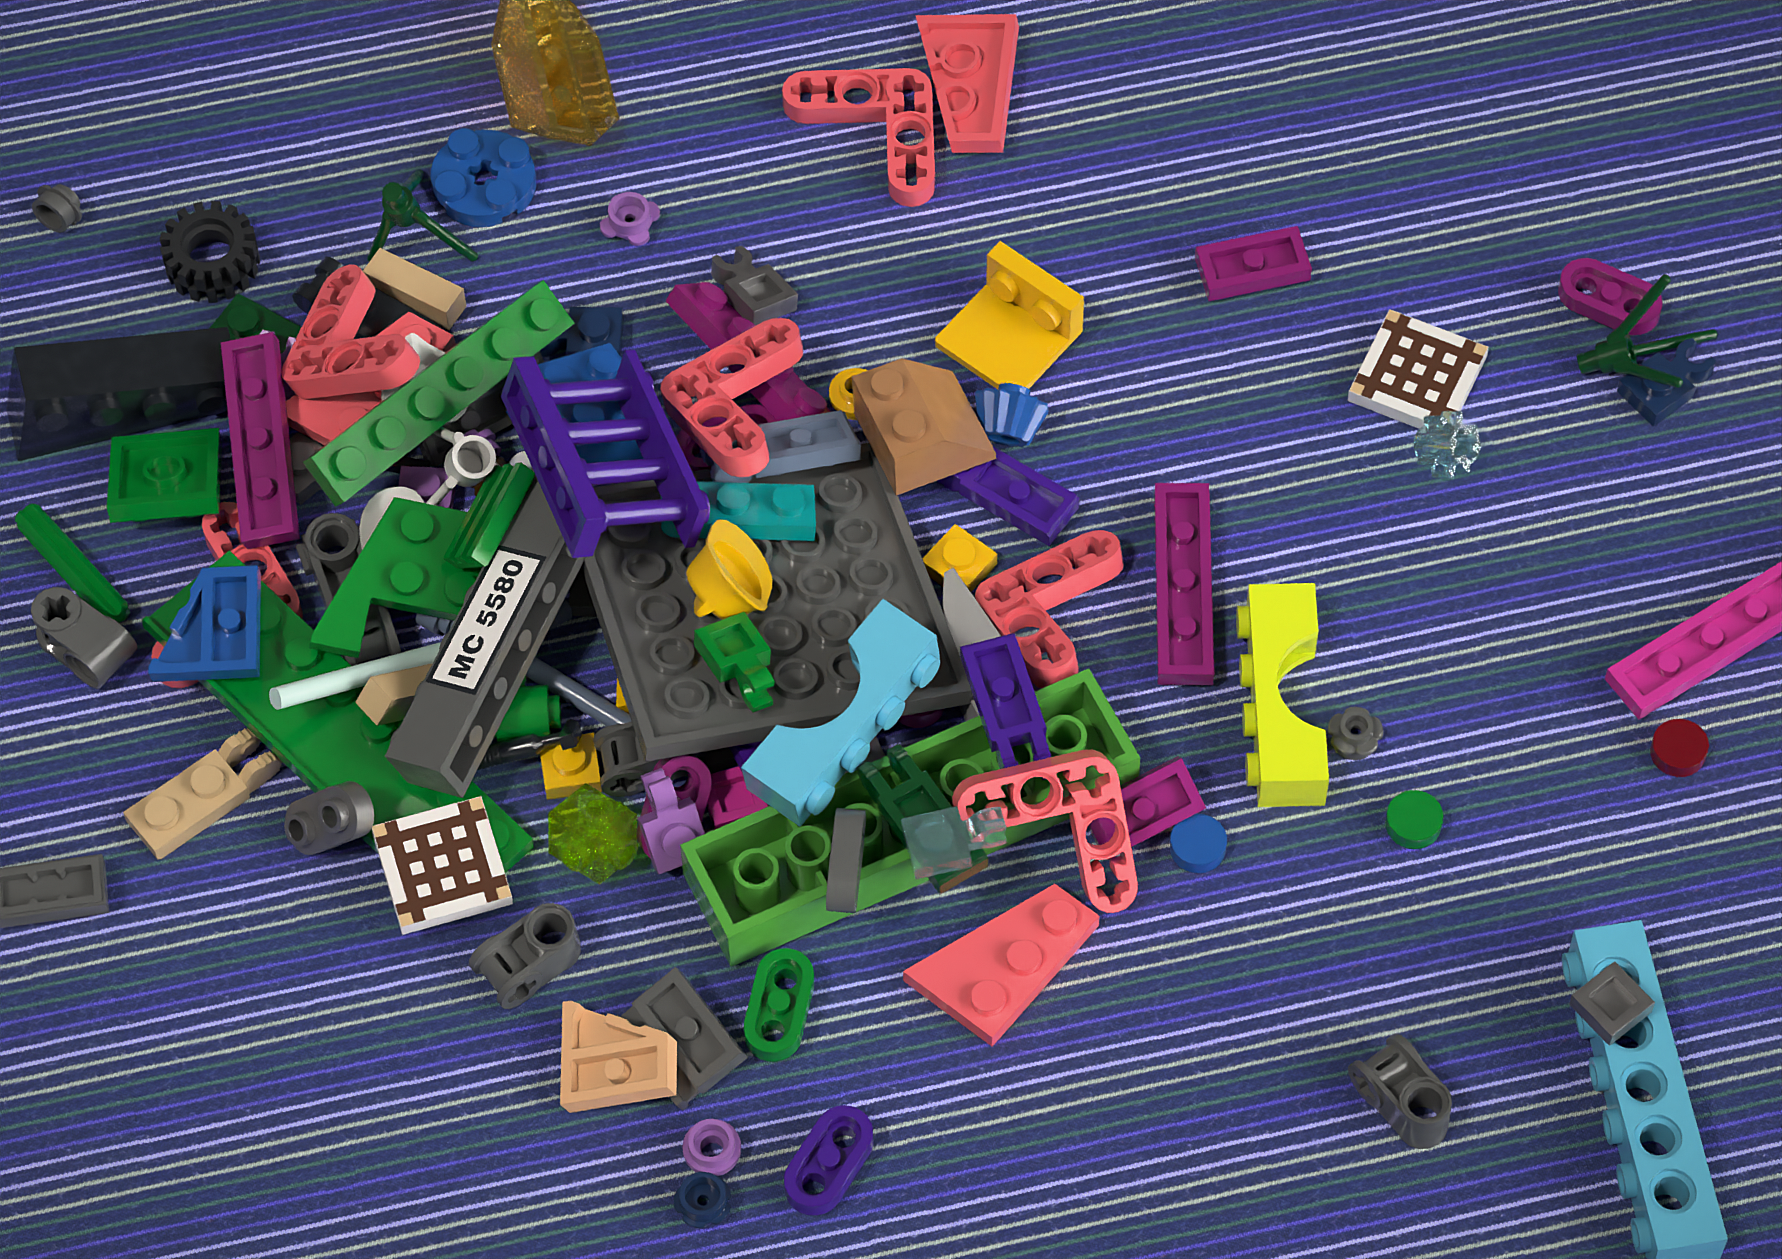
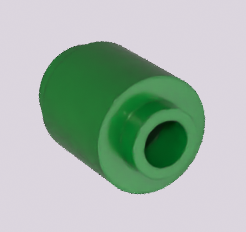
[494,685,562,742]

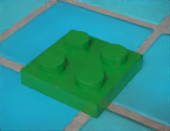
[107,428,222,523]

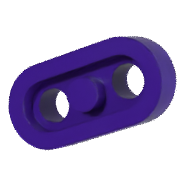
[784,1105,873,1216]

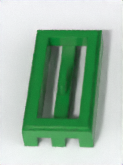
[443,462,535,569]

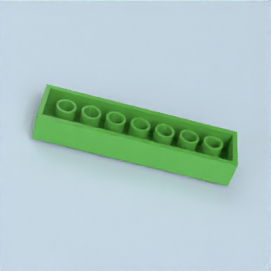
[680,668,1140,967]

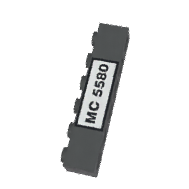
[385,475,585,798]

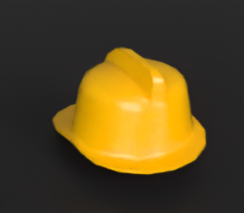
[686,519,772,620]

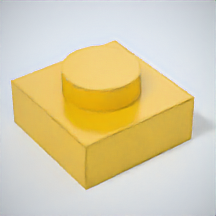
[922,524,997,592]
[540,733,602,800]

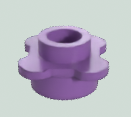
[600,192,660,246]

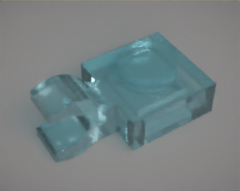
[901,806,1007,880]

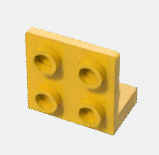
[935,241,1084,389]

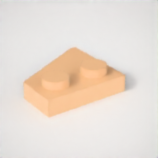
[560,1001,677,1113]

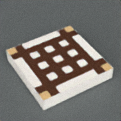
[1348,309,1489,439]
[372,796,513,935]

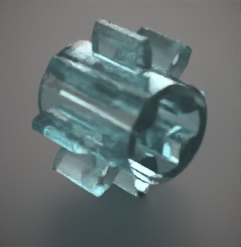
[1414,411,1481,478]

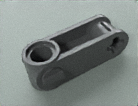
[296,513,401,666]

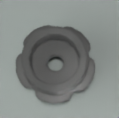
[32,184,82,233]
[1328,707,1383,760]

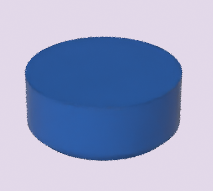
[1170,814,1227,873]

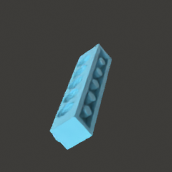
[1562,920,1728,1259]

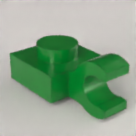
[694,612,775,713]

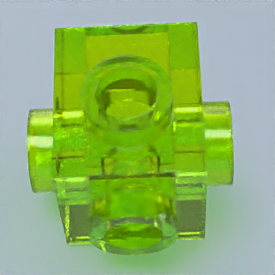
[548,783,638,885]

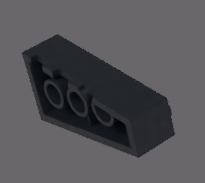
[6,327,231,461]

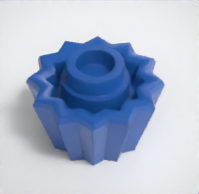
[975,383,1049,447]

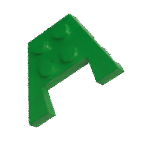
[309,497,526,686]

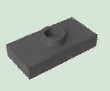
[0,854,109,928]

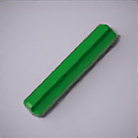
[15,503,130,624]

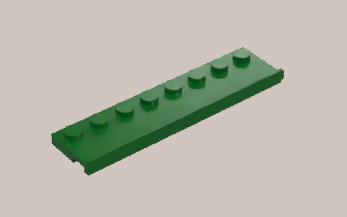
[142,550,534,873]

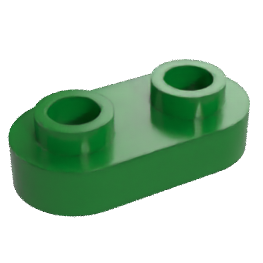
[744,948,814,1062]

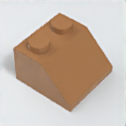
[852,358,996,496]

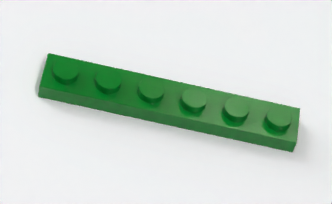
[303,280,574,507]

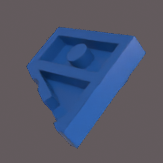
[148,565,261,682]

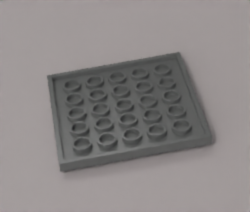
[581,443,972,762]

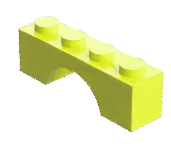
[1236,583,1329,807]

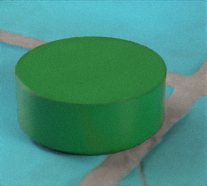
[1385,790,1443,849]

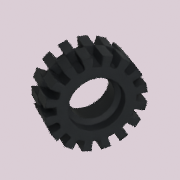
[160,201,260,303]

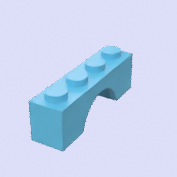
[741,599,940,827]

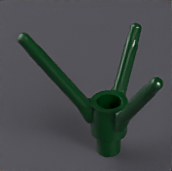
[367,169,478,262]
[1577,274,1718,388]

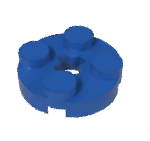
[431,128,536,227]

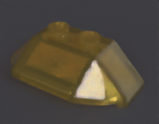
[491,0,620,146]

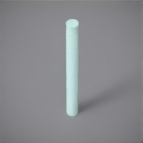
[269,642,441,710]

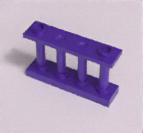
[501,350,710,558]

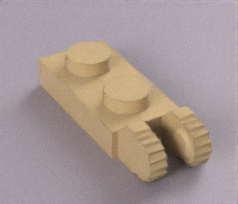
[123,728,282,860]

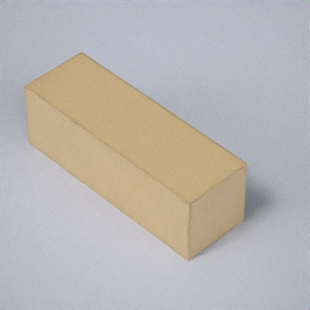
[363,248,467,330]
[355,663,433,726]

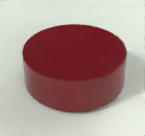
[1650,719,1709,777]

